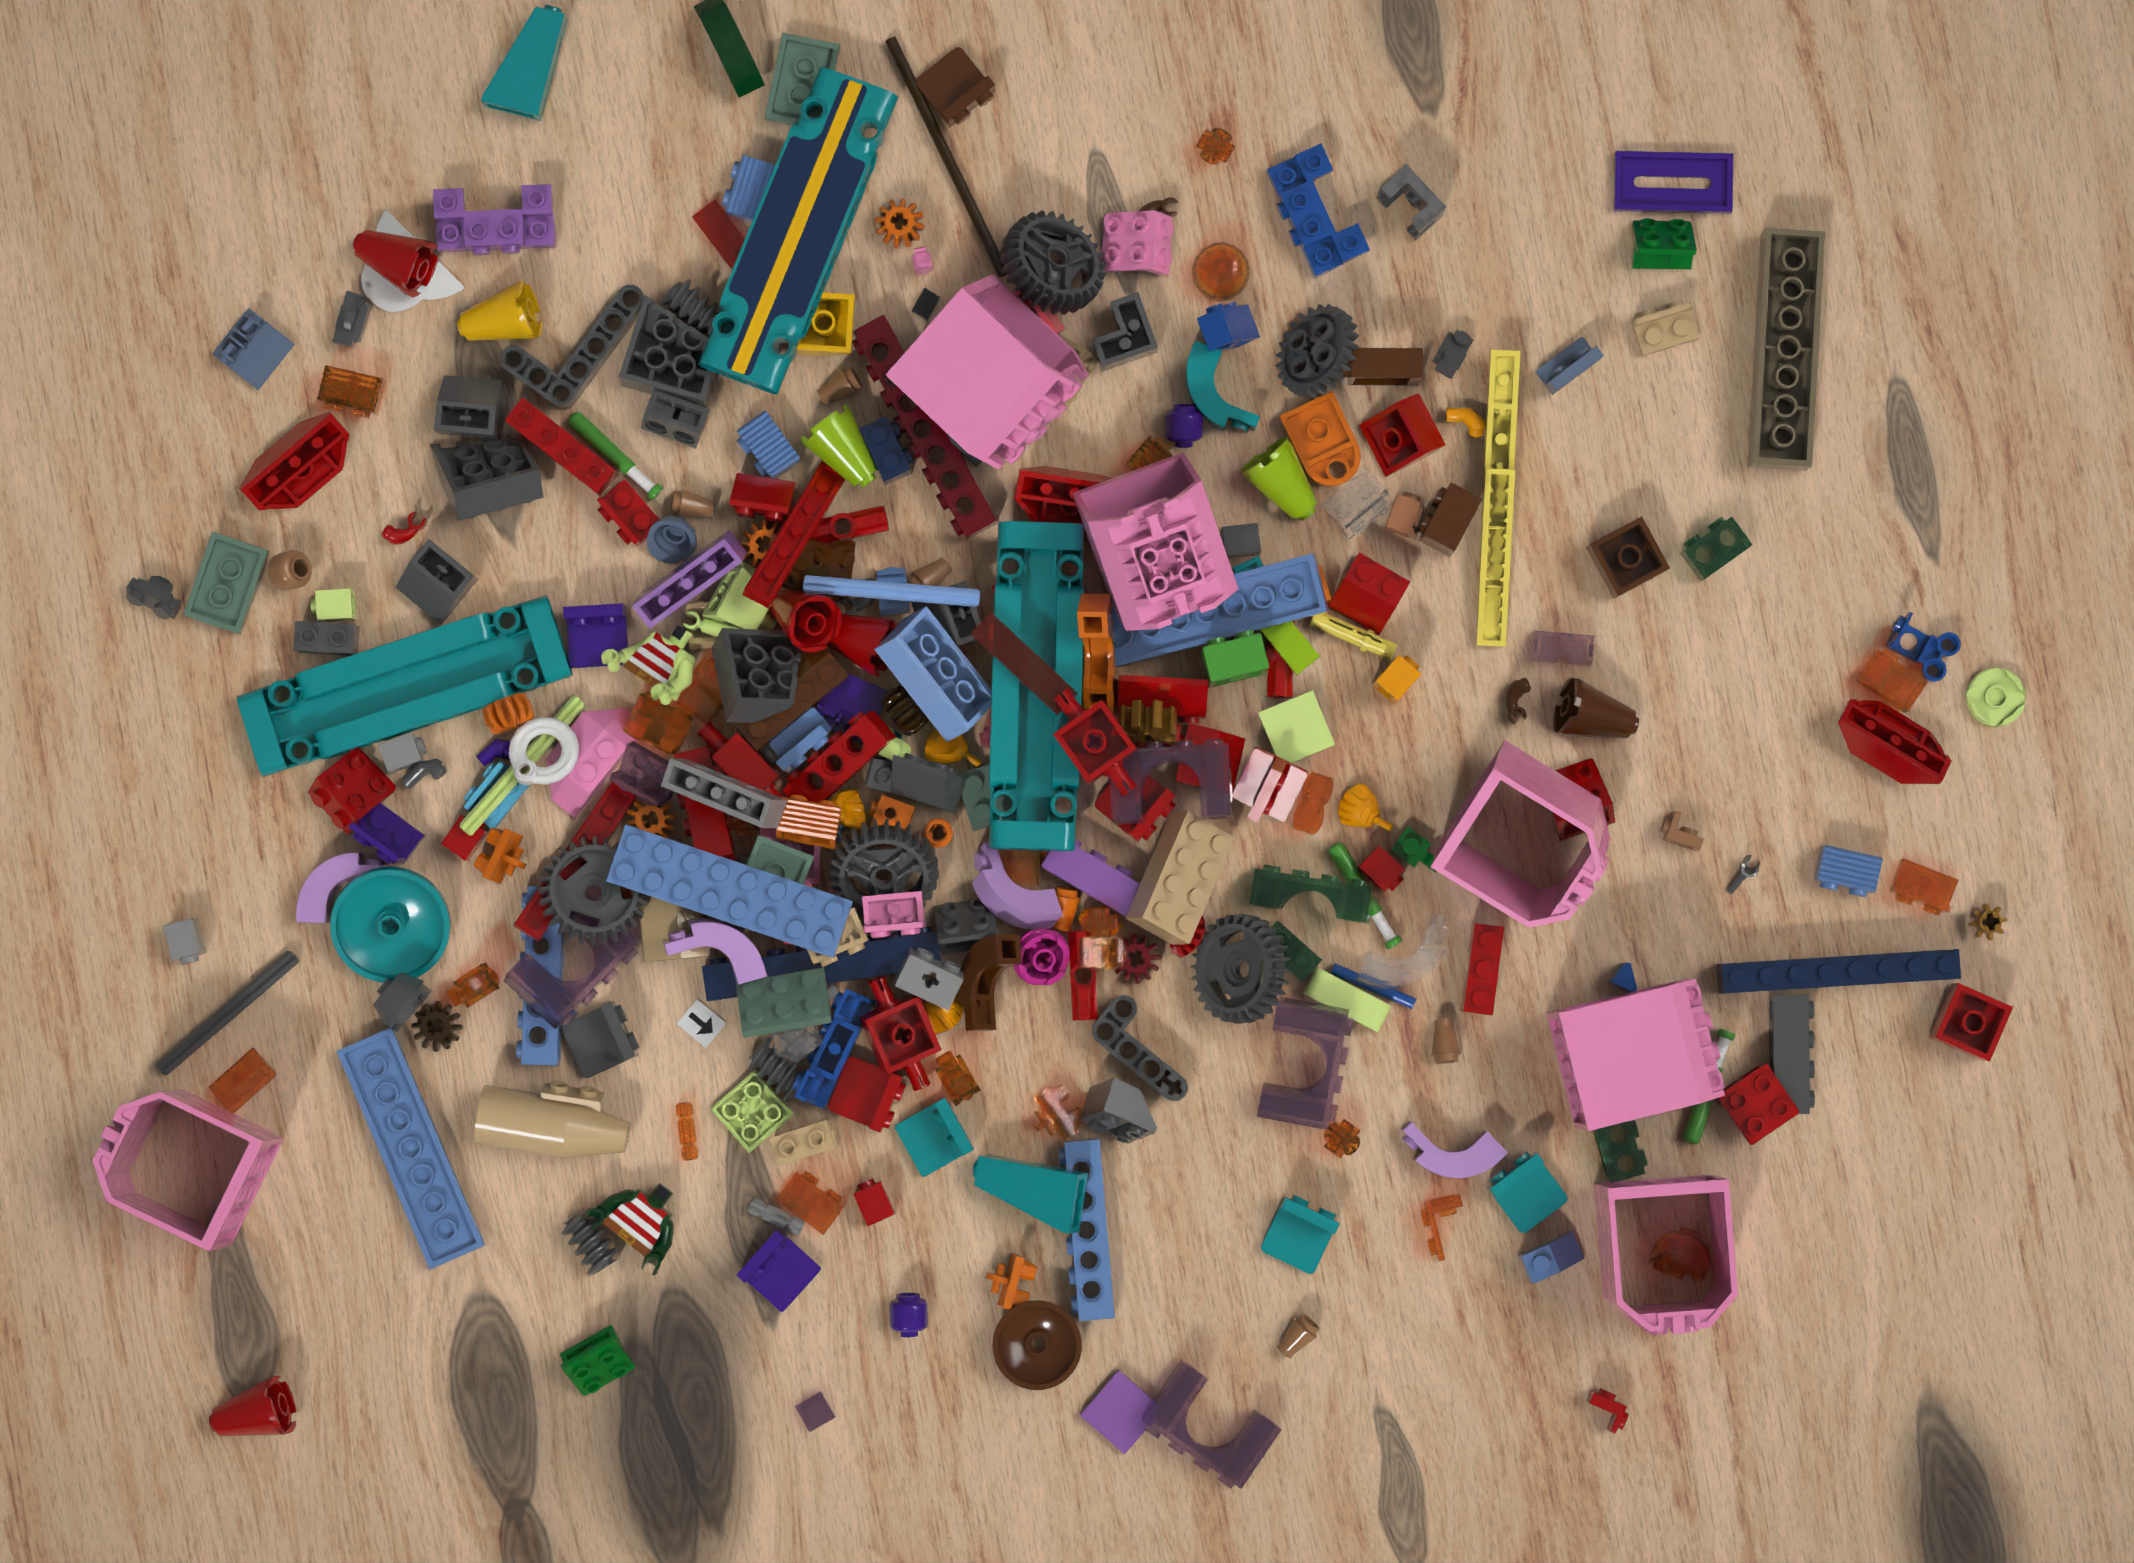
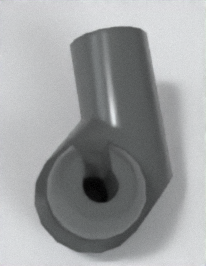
[401,759,447,789]

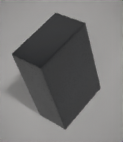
[912,288,940,321]

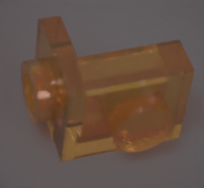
[1079,937,1127,971]

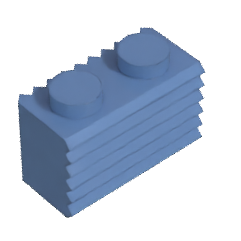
[722,155,775,222]
[736,410,801,479]
[1813,845,1883,897]

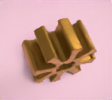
[1119,700,1177,751]

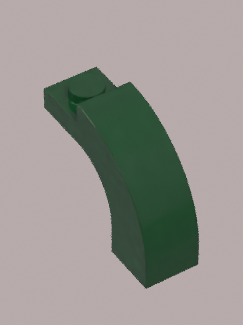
[694,0,765,98]

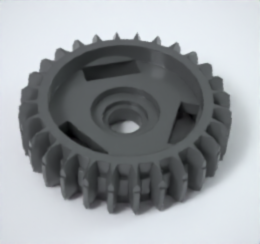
[1000,210,1106,315]
[829,818,939,917]
[538,836,648,947]
[1190,914,1291,1024]

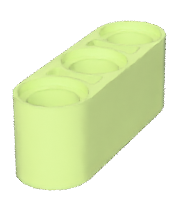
[1302,967,1392,1033]

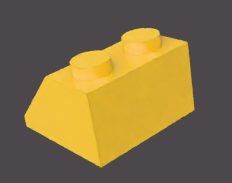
[796,292,855,356]

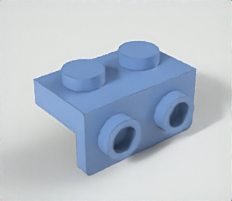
[769,707,833,771]

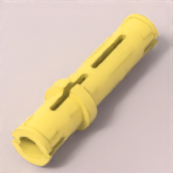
[1309,613,1398,661]

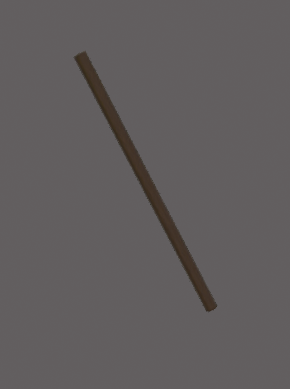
[885,36,1007,278]

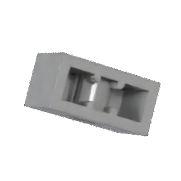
[894,948,964,1011]

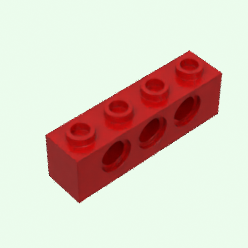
[505,397,618,496]
[782,710,896,803]

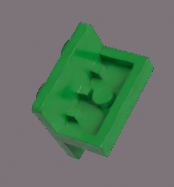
[1632,218,1697,269]
[560,1325,635,1396]

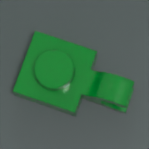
[1390,827,1437,873]

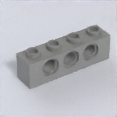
[661,758,787,828]

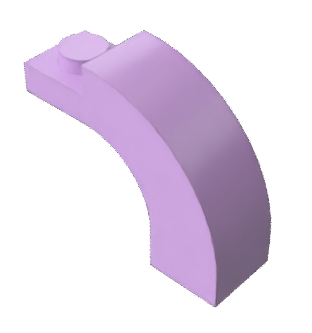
[972,841,1063,930]
[296,853,387,923]
[662,918,767,985]
[1401,1121,1508,1178]

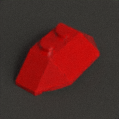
[239,411,349,510]
[1014,466,1112,536]
[1838,699,1952,784]

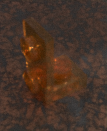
[1420,1194,1463,1261]

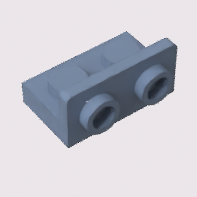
[1536,337,1604,395]

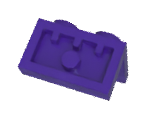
[563,603,628,668]
[348,803,425,865]
[736,1229,821,1312]

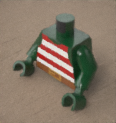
[583,1183,674,1275]

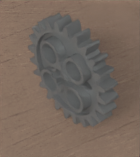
[1275,304,1359,398]

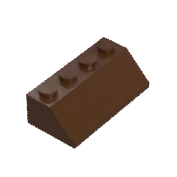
[720,648,849,753]

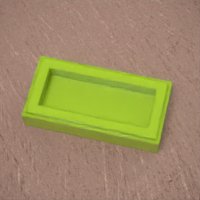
[1260,621,1320,676]

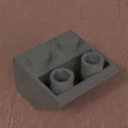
[434,375,503,440]
[395,539,479,625]
[911,580,987,648]
[892,753,966,814]
[1079,1078,1157,1144]

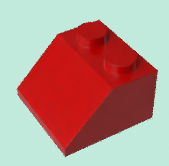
[1359,393,1446,477]
[1328,552,1410,636]
[1175,723,1246,796]

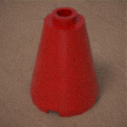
[353,230,438,297]
[770,589,842,653]
[826,614,899,677]
[209,1375,296,1436]

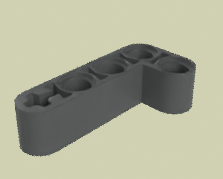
[1092,995,1188,1101]

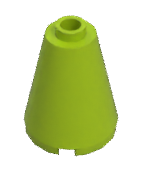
[800,404,878,488]
[1240,437,1317,521]

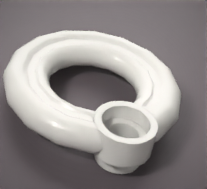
[509,717,579,785]

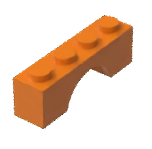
[1077,594,1118,714]

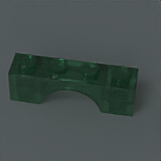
[1249,865,1375,924]

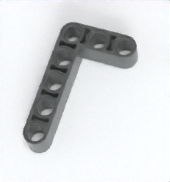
[500,285,645,410]

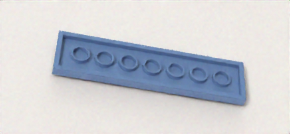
[1112,553,1329,667]
[606,824,853,958]
[336,1028,486,1269]

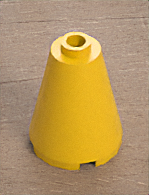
[457,280,543,341]

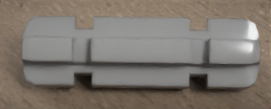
[748,1198,805,1235]

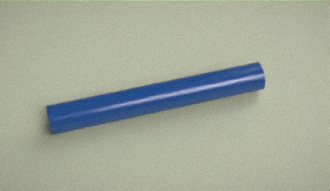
[1330,963,1417,1009]

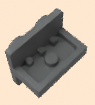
[935,898,998,955]

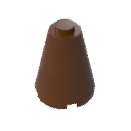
[1553,677,1639,738]

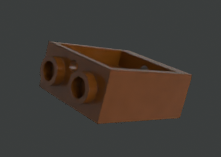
[1342,348,1423,386]

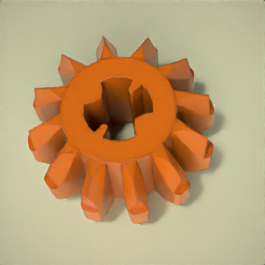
[875,198,925,249]
[740,520,779,568]
[482,693,535,735]
[626,795,676,839]

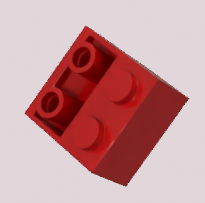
[729,473,797,523]

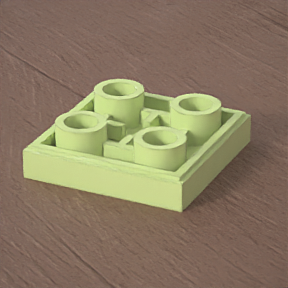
[1258,690,1335,763]
[710,1069,794,1153]

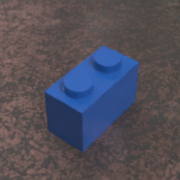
[1197,302,1260,352]

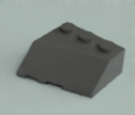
[619,295,716,408]
[430,437,544,521]
[711,628,802,723]

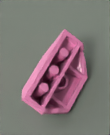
[546,708,649,819]

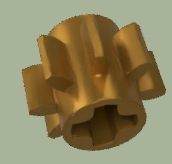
[1968,903,2008,940]

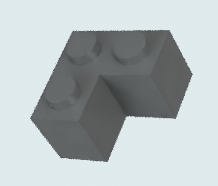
[1092,292,1158,372]

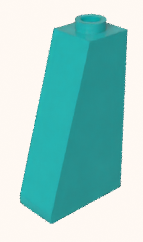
[481,5,568,121]
[972,1154,1088,1234]

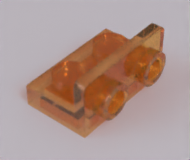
[1889,858,1959,916]
[776,1170,845,1235]

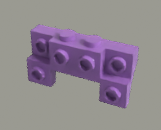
[433,184,556,256]

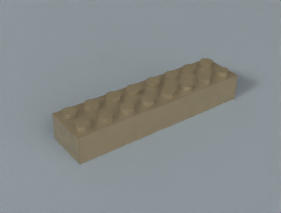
[1748,228,1825,471]

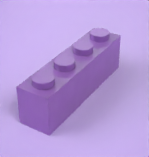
[632,530,747,629]
[1041,839,1140,917]

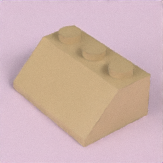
[638,896,710,962]

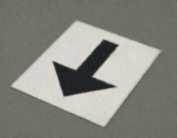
[677,999,726,1048]

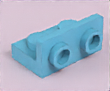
[463,761,531,828]

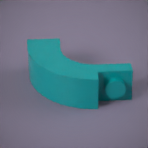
[1186,341,1260,433]

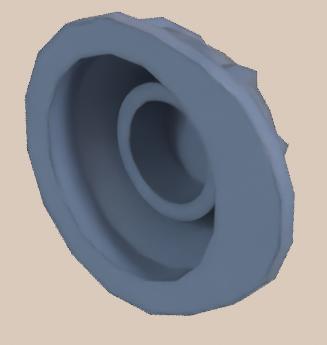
[647,515,697,563]

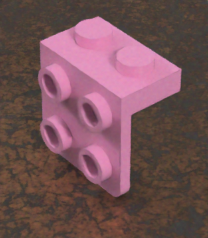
[1102,210,1174,275]

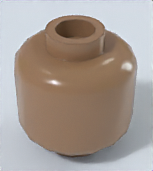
[267,550,312,590]

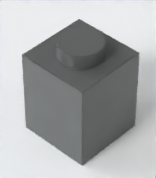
[1220,523,1261,559]

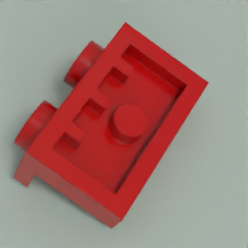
[597,479,660,547]

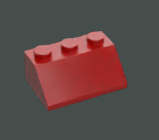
[1117,675,1209,724]

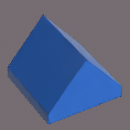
[1608,962,1637,992]

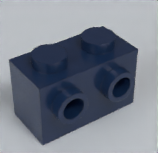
[859,416,914,486]

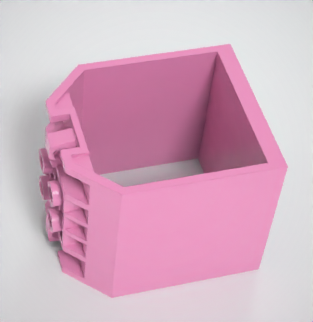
[886,274,1089,469]
[1072,452,1239,631]
[1431,740,1610,928]
[1546,978,1725,1131]
[92,1089,284,1251]
[1594,1175,1738,1335]

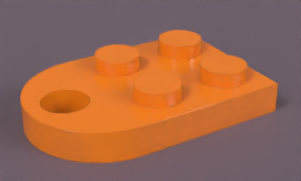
[1279,391,1361,487]

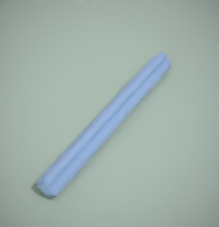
[803,575,980,607]

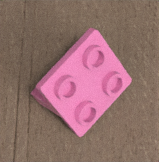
[862,891,926,938]

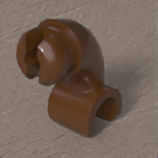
[1139,197,1178,217]
[1506,678,1531,724]

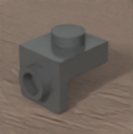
[864,756,892,793]

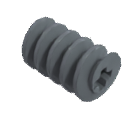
[662,279,719,338]
[748,1037,807,1102]
[561,1208,620,1276]

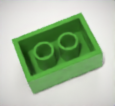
[1200,630,1269,688]

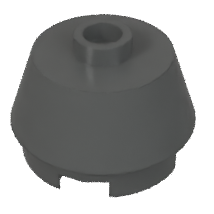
[373,972,432,1032]

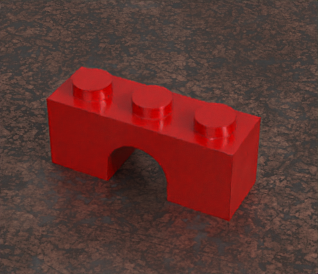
[1460,923,1504,1015]

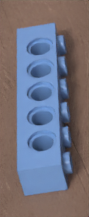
[516,886,565,1066]
[1059,1139,1115,1321]

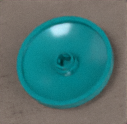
[330,866,450,983]

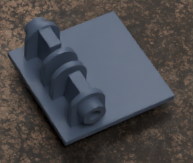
[212,308,295,390]

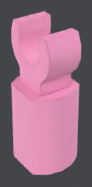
[912,246,933,275]

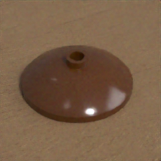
[992,1300,1082,1390]

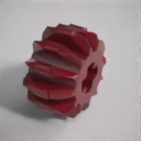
[1111,933,1161,984]

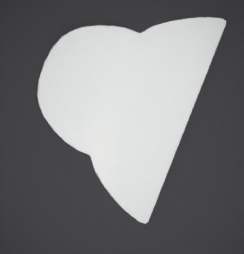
[361,210,464,312]

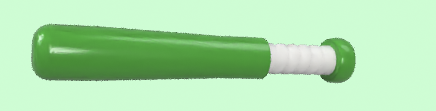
[568,412,663,501]
[1328,842,1402,950]
[1683,1029,1735,1144]

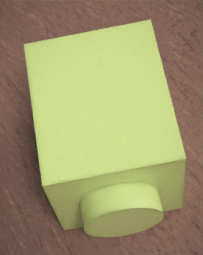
[311,588,357,622]

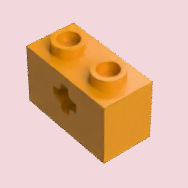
[1372,655,1421,705]

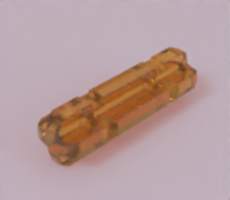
[676,1102,698,1161]

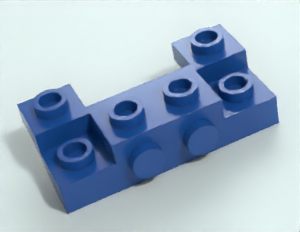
[1266,143,1370,278]
[792,988,876,1109]

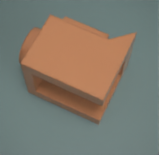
[1384,491,1424,541]

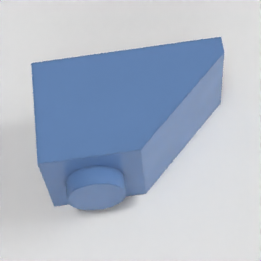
[1518,1231,1584,1284]

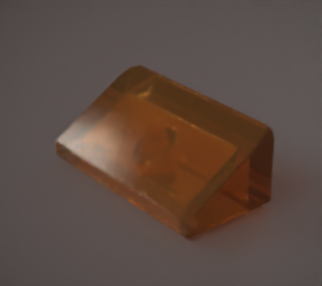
[209,1048,277,1113]

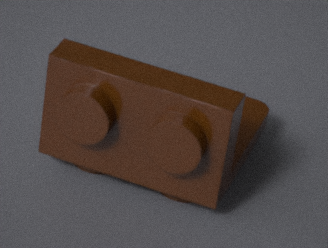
[916,47,996,128]
[783,538,856,602]

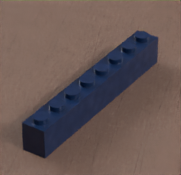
[702,927,942,1001]
[1717,949,1961,994]

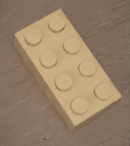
[1126,811,1235,945]

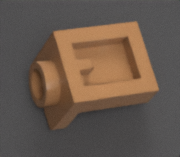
[1660,811,1704,851]

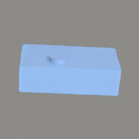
[874,606,992,742]

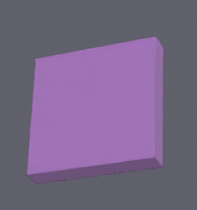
[1080,1369,1164,1454]

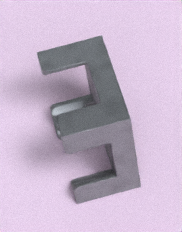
[1376,164,1446,241]

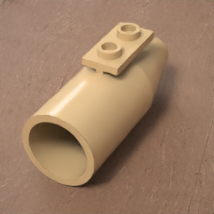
[474,1081,630,1158]

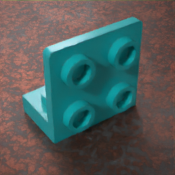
[895,1097,974,1177]

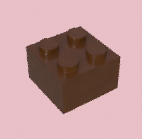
[1418,483,1482,557]
[1586,516,1670,599]

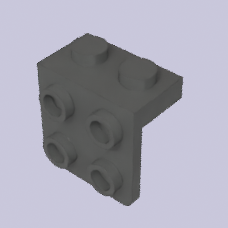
[562,1001,640,1078]

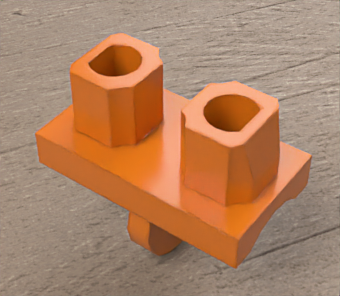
[474,828,527,884]
[985,1253,1037,1310]

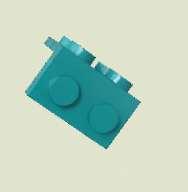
[1486,1151,1568,1233]
[1261,1194,1340,1274]

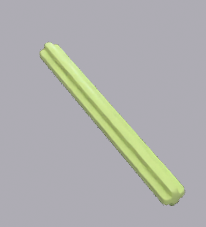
[460,696,585,835]

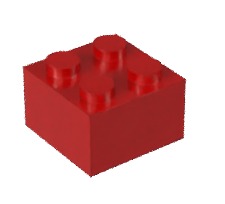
[1929,983,2013,1062]

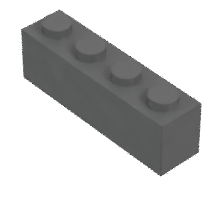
[1769,995,1815,1114]

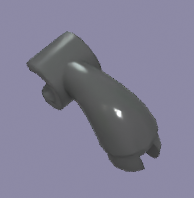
[840,578,876,615]

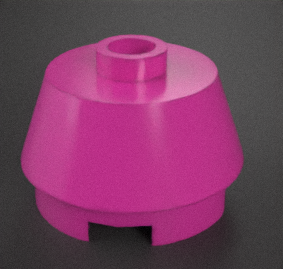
[1013,928,1070,985]

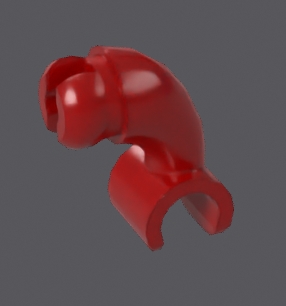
[381,512,427,545]

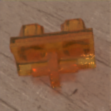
[447,962,500,1008]
[935,1051,981,1106]
[1034,1084,1084,1141]

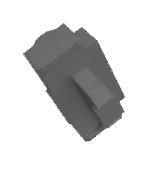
[332,291,371,348]
[1432,330,1473,379]
[126,576,181,619]

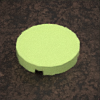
[1965,668,2025,727]

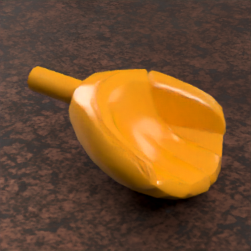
[924,728,982,767]
[1338,783,1394,831]
[831,789,866,830]
[922,996,964,1034]

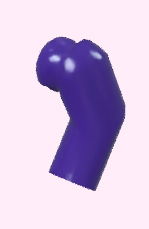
[476,739,510,767]

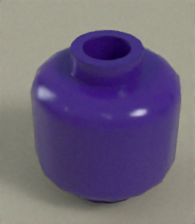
[1165,404,1203,448]
[889,1292,928,1338]

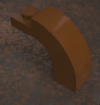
[956,934,1022,1031]

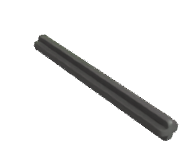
[156,951,299,1075]

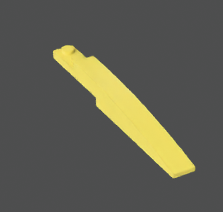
[1476,350,1521,647]

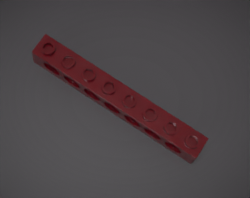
[852,314,997,541]

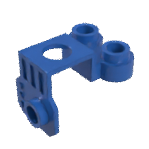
[1886,612,1961,682]

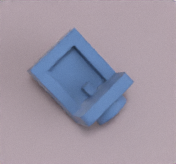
[876,567,910,616]

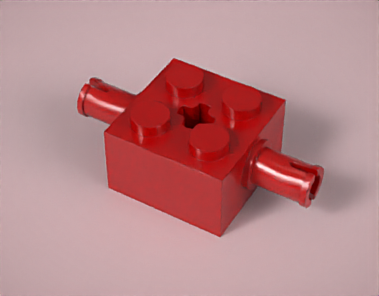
[1053,688,1138,797]
[697,721,783,798]
[859,975,942,1091]

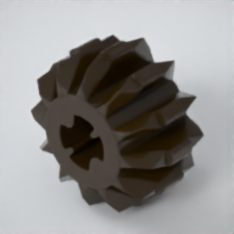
[881,685,928,736]
[411,1001,463,1052]

